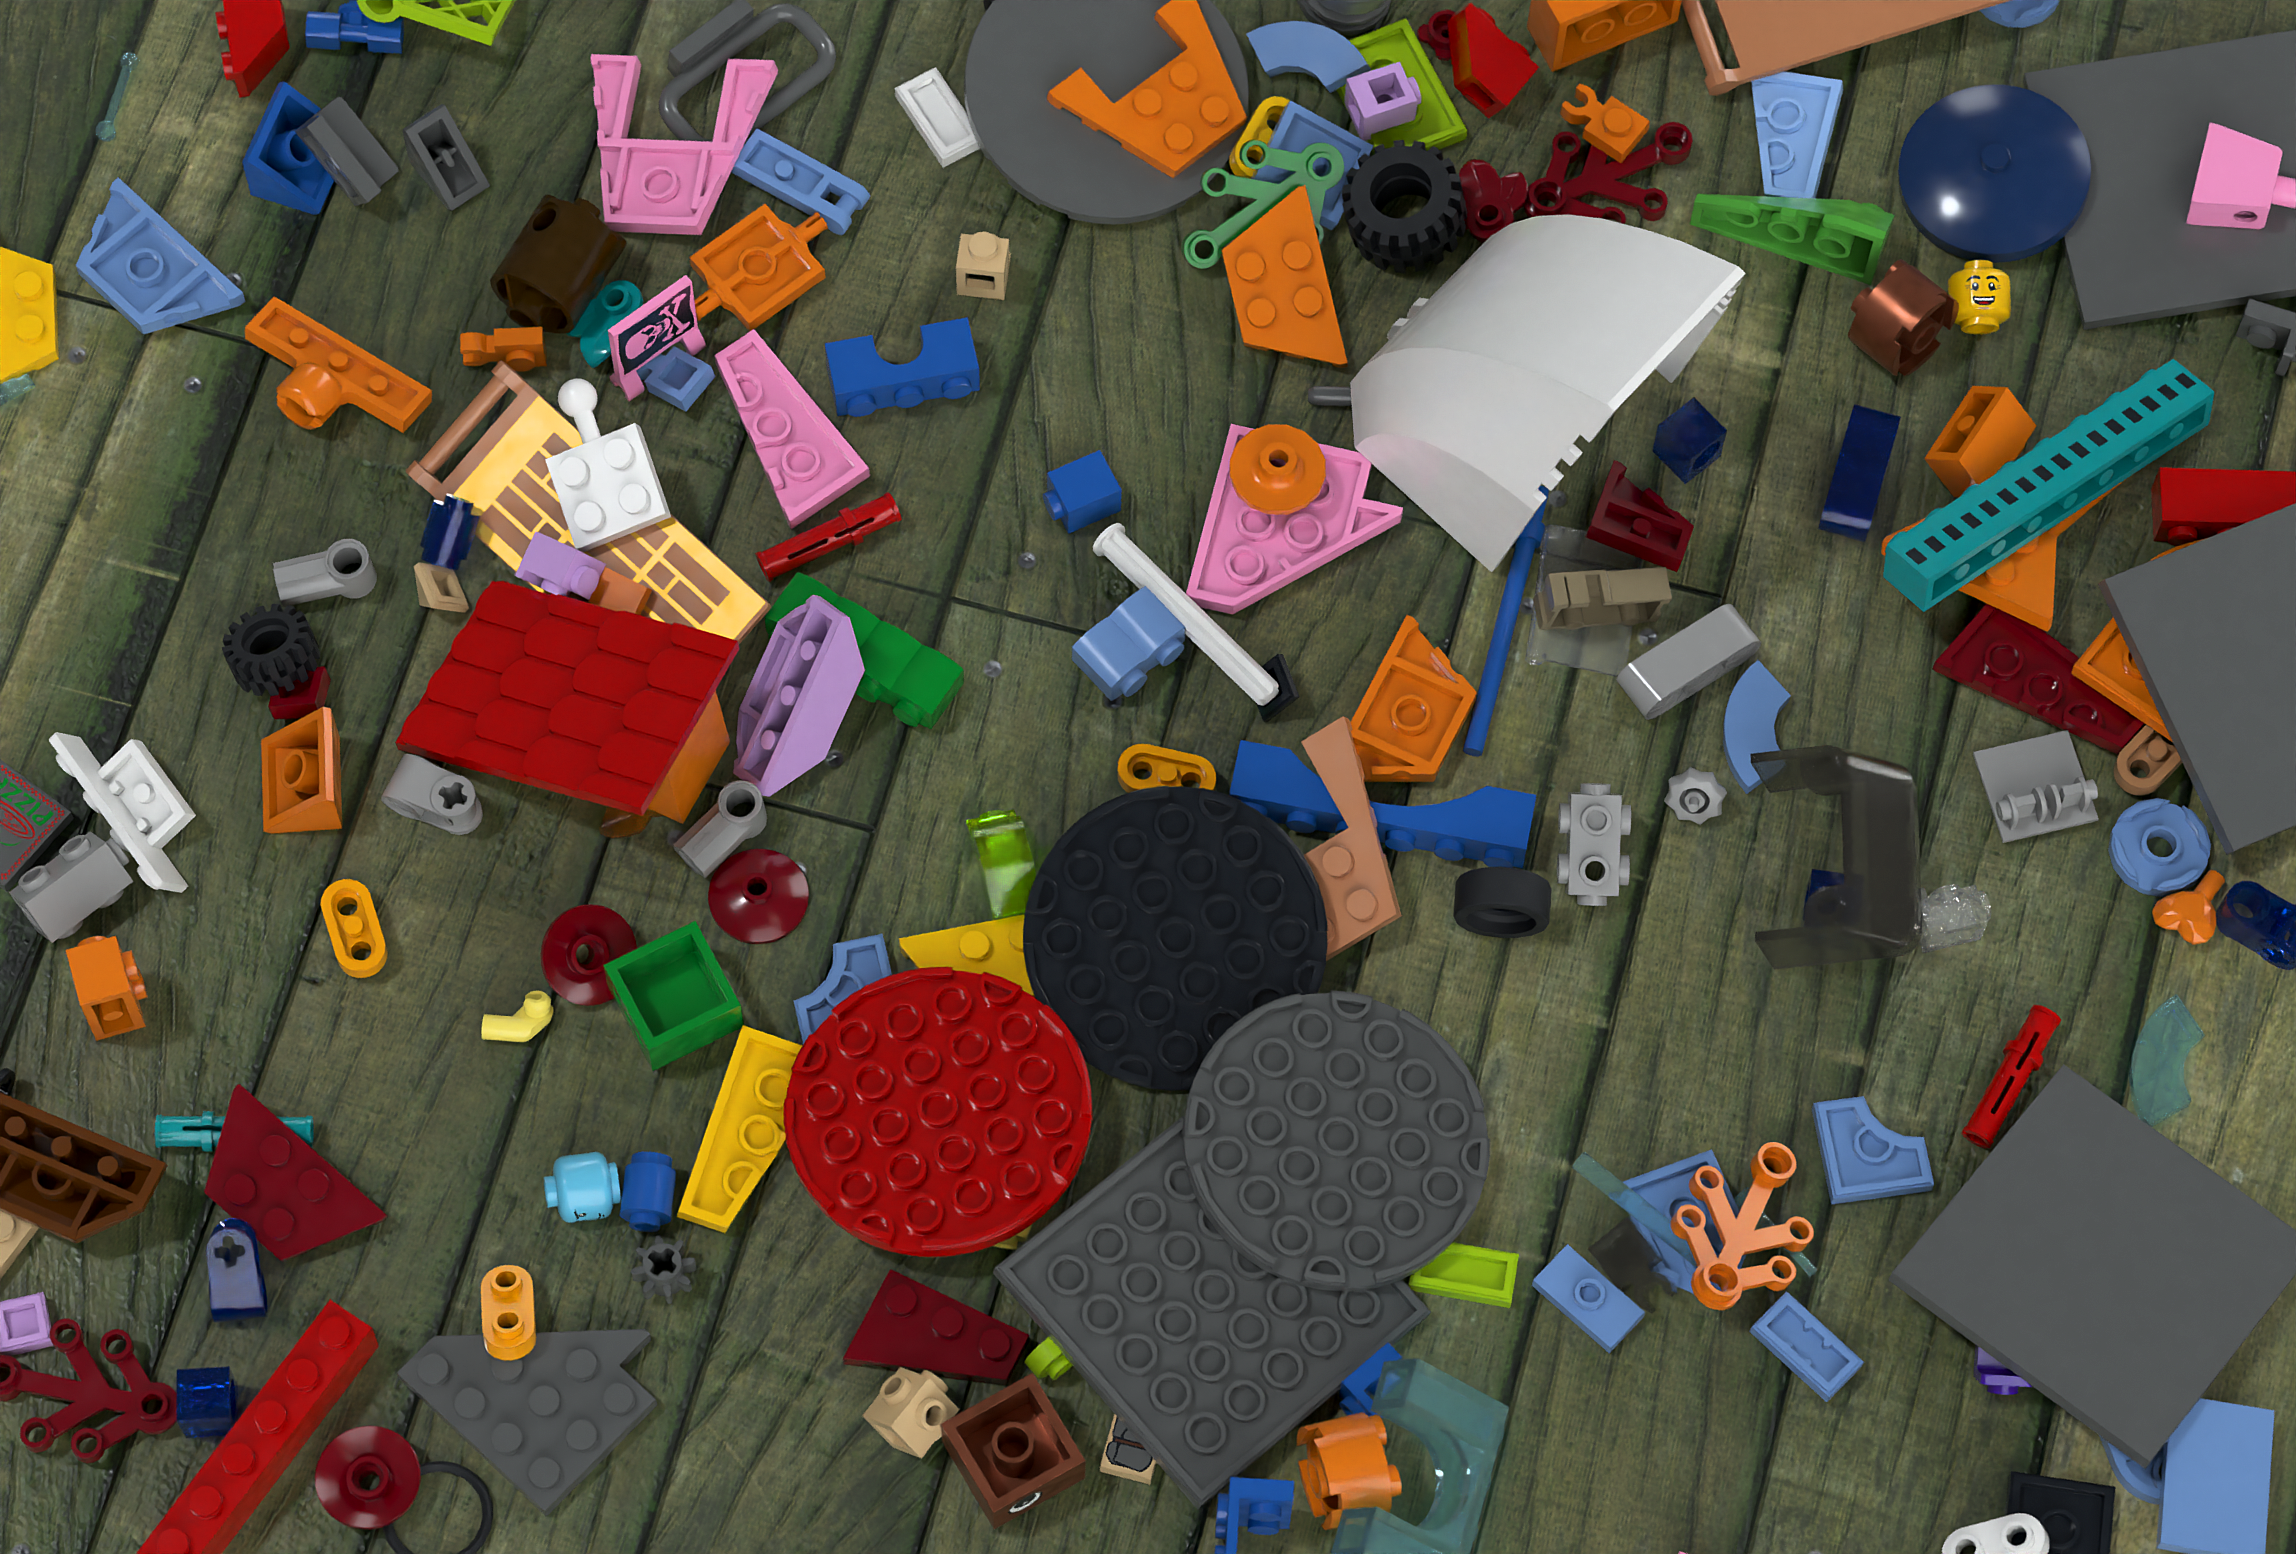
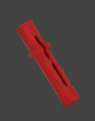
[755,492,902,582]
[1961,1005,2061,1149]

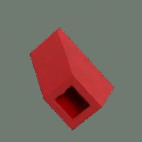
[215,0,290,98]
[1447,2,1539,119]

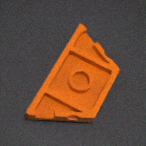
[1222,185,1348,368]
[1881,518,2057,632]
[1351,615,1477,782]

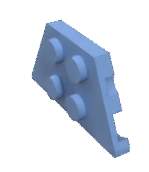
[76,178,245,335]

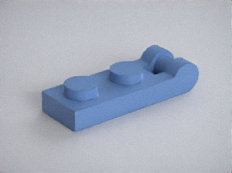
[732,128,870,235]

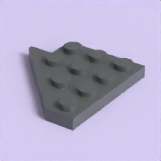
[397,1329,657,1517]

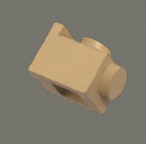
[956,232,1011,300]

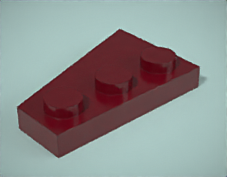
[843,1269,1029,1386]

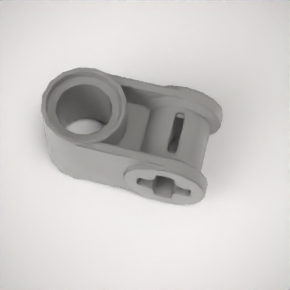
[381,754,483,835]

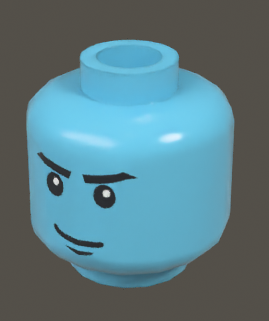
[544,1152,621,1223]

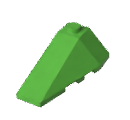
[1690,194,1895,285]

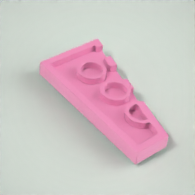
[715,329,870,529]

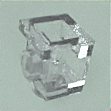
[1908,884,1991,953]

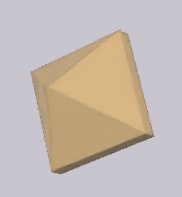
[414,562,469,613]

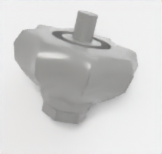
[1664,767,1727,825]

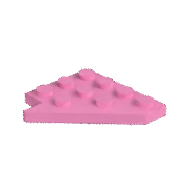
[1186,424,1403,615]

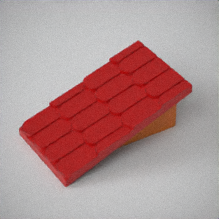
[395,581,740,824]

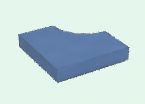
[794,934,892,1044]
[1812,1096,1934,1205]

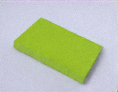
[1336,18,1467,156]

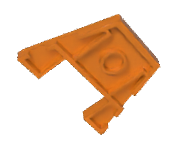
[1047,0,1247,178]

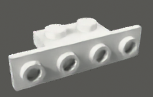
[49,732,196,893]

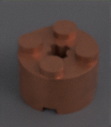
[1848,259,1959,376]

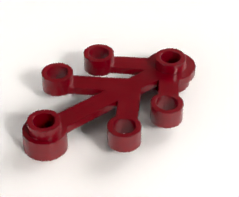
[1523,122,1693,224]
[0,1318,181,1463]

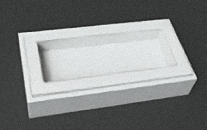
[895,67,980,168]

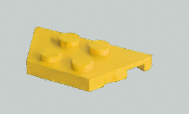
[0,247,59,388]
[899,914,1035,998]

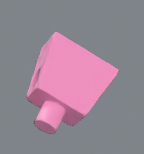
[2186,123,2296,229]

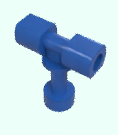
[305,0,404,54]

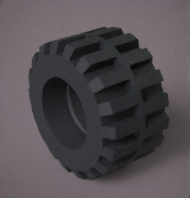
[1342,140,1467,273]

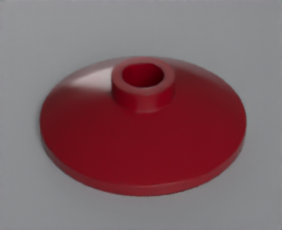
[708,849,809,944]
[541,904,637,1006]
[315,1426,421,1530]

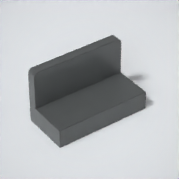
[295,97,398,206]

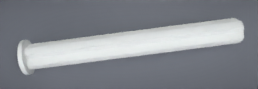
[1093,523,1279,706]

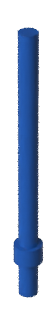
[1463,486,1549,757]

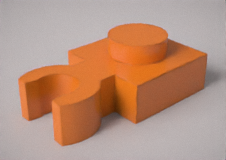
[1560,84,1650,163]
[460,327,547,371]

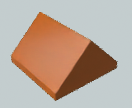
[261,707,342,834]

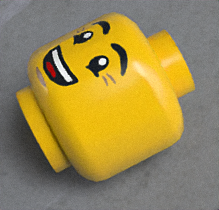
[1948,260,2011,334]

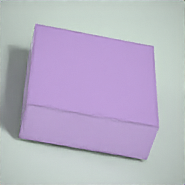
[0,1292,54,1356]

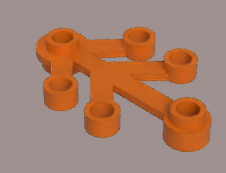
[1670,1142,1814,1310]

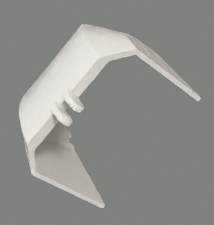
[1350,214,1746,573]

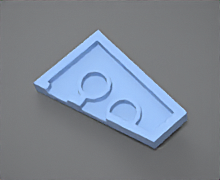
[1751,71,1843,198]

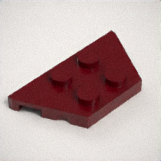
[204,1083,388,1262]

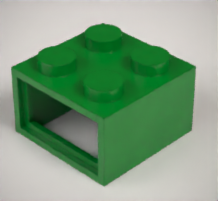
[603,921,744,1071]

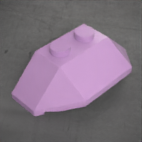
[733,595,865,797]

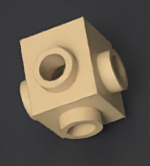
[862,1367,959,1458]

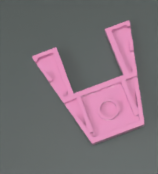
[591,54,778,235]

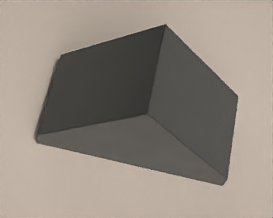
[402,104,490,211]

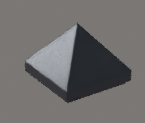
[1256,654,1300,722]

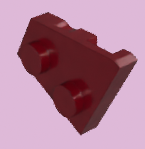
[1585,460,1694,572]

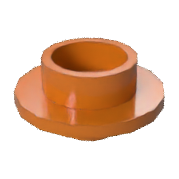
[1230,425,1326,515]

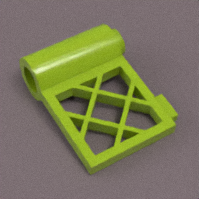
[357,0,516,46]

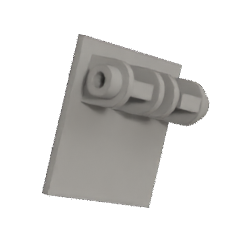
[1973,730,2099,843]

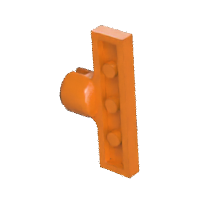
[245,296,432,433]

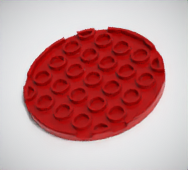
[784,967,1093,1257]

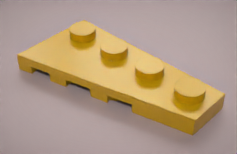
[676,1025,802,1233]

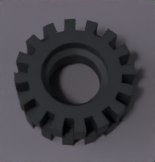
[222,604,320,696]

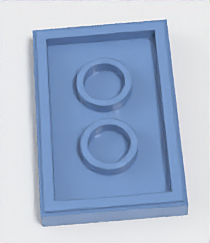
[2156,1398,2274,1554]

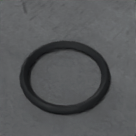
[382,1461,493,1554]

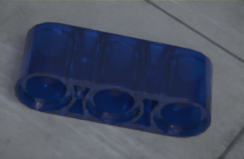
[1818,403,1901,542]

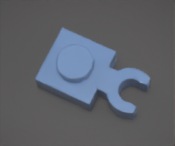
[637,346,715,412]

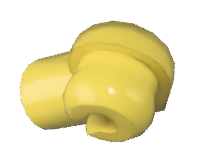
[481,990,554,1042]

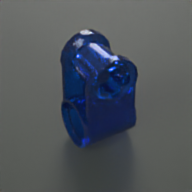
[2216,881,2296,970]
[206,1218,268,1323]

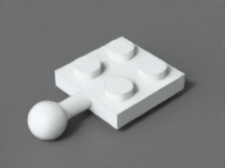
[545,378,671,552]

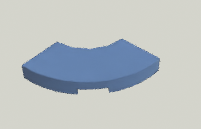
[1247,21,1371,93]
[1723,660,1791,794]

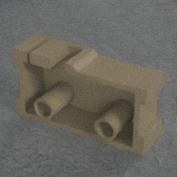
[1533,567,1672,630]

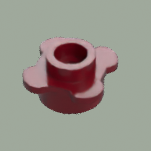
[1418,9,1456,61]

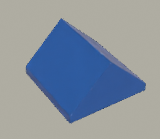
[242,81,334,215]

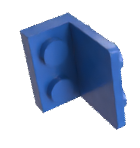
[1215,1477,1294,1554]

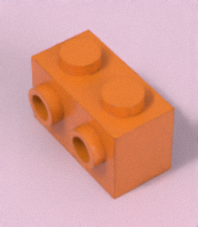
[1924,386,2037,498]
[66,936,148,1041]

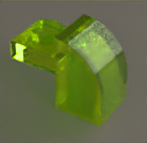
[965,809,1036,919]

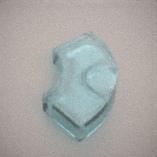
[2129,994,2205,1127]

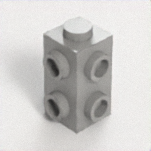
[9,831,133,943]

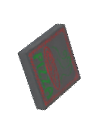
[0,759,74,892]

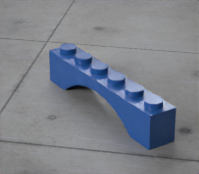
[1229,740,1536,869]

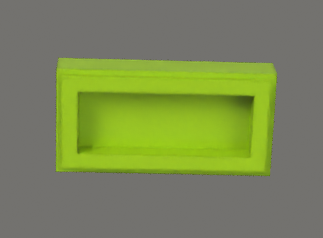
[1409,1242,1519,1308]

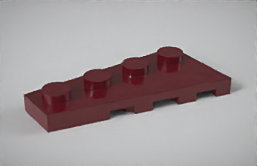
[1932,604,2146,755]

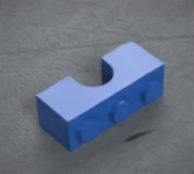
[824,317,980,417]

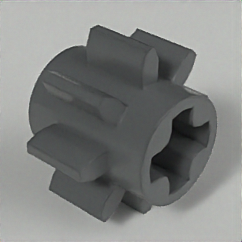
[631,1235,697,1304]

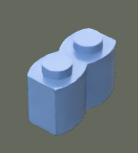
[1072,586,1185,701]

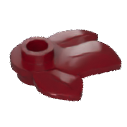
[1459,159,1529,243]

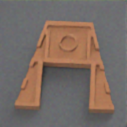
[1301,716,1402,961]

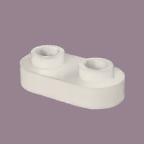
[1942,1513,2050,1554]

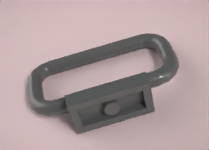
[658,0,836,142]

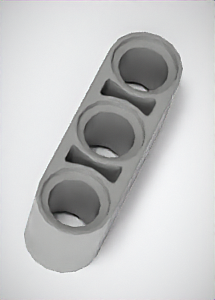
[1616,603,1761,720]

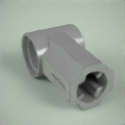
[273,539,377,607]
[673,780,768,878]

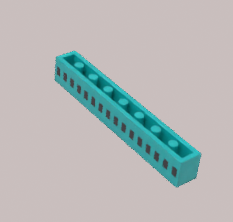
[1883,359,2215,612]

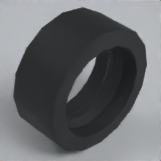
[1453,867,1552,938]

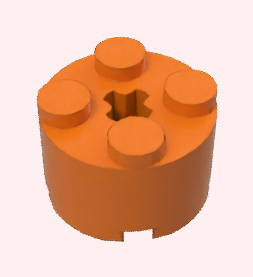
[1297,1412,1402,1530]

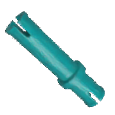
[155,1111,314,1152]

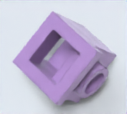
[1344,62,1421,141]
[515,531,606,600]

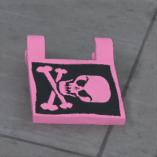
[608,275,706,402]

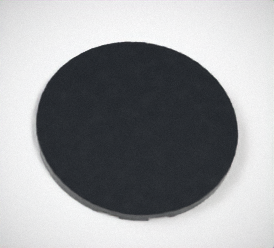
[1023,786,1328,1091]

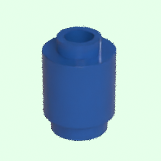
[620,1152,676,1232]

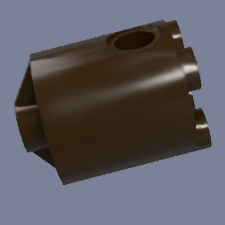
[490,194,627,334]

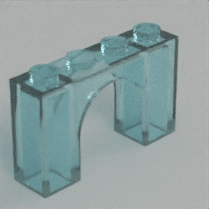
[1331,1358,1509,1554]

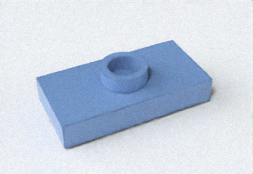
[1532,1244,1645,1353]
[1750,1291,1864,1402]

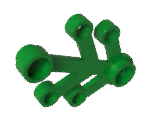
[1181,140,1344,268]

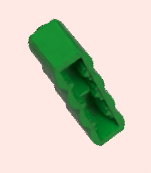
[764,572,964,729]

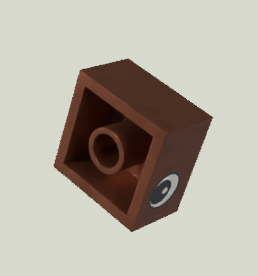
[941,1373,1085,1529]

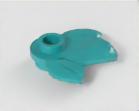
[566,280,643,368]

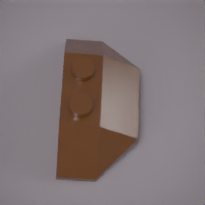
[0,1092,168,1244]

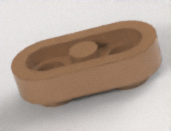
[2113,725,2182,796]

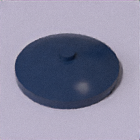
[1898,84,2091,263]

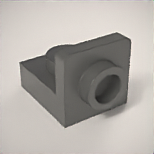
[2235,299,2296,376]

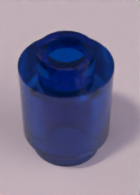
[420,494,481,570]

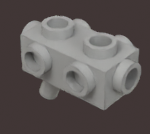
[1557,783,1631,906]

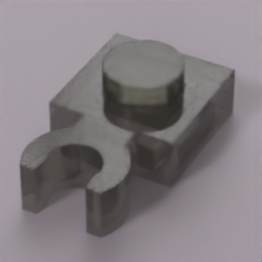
[1588,1217,1677,1314]

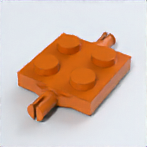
[689,204,828,332]

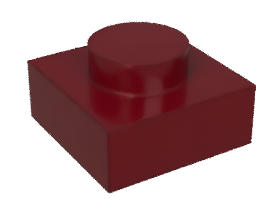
[268,666,331,720]

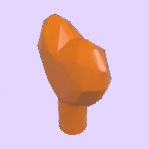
[2152,870,2225,945]

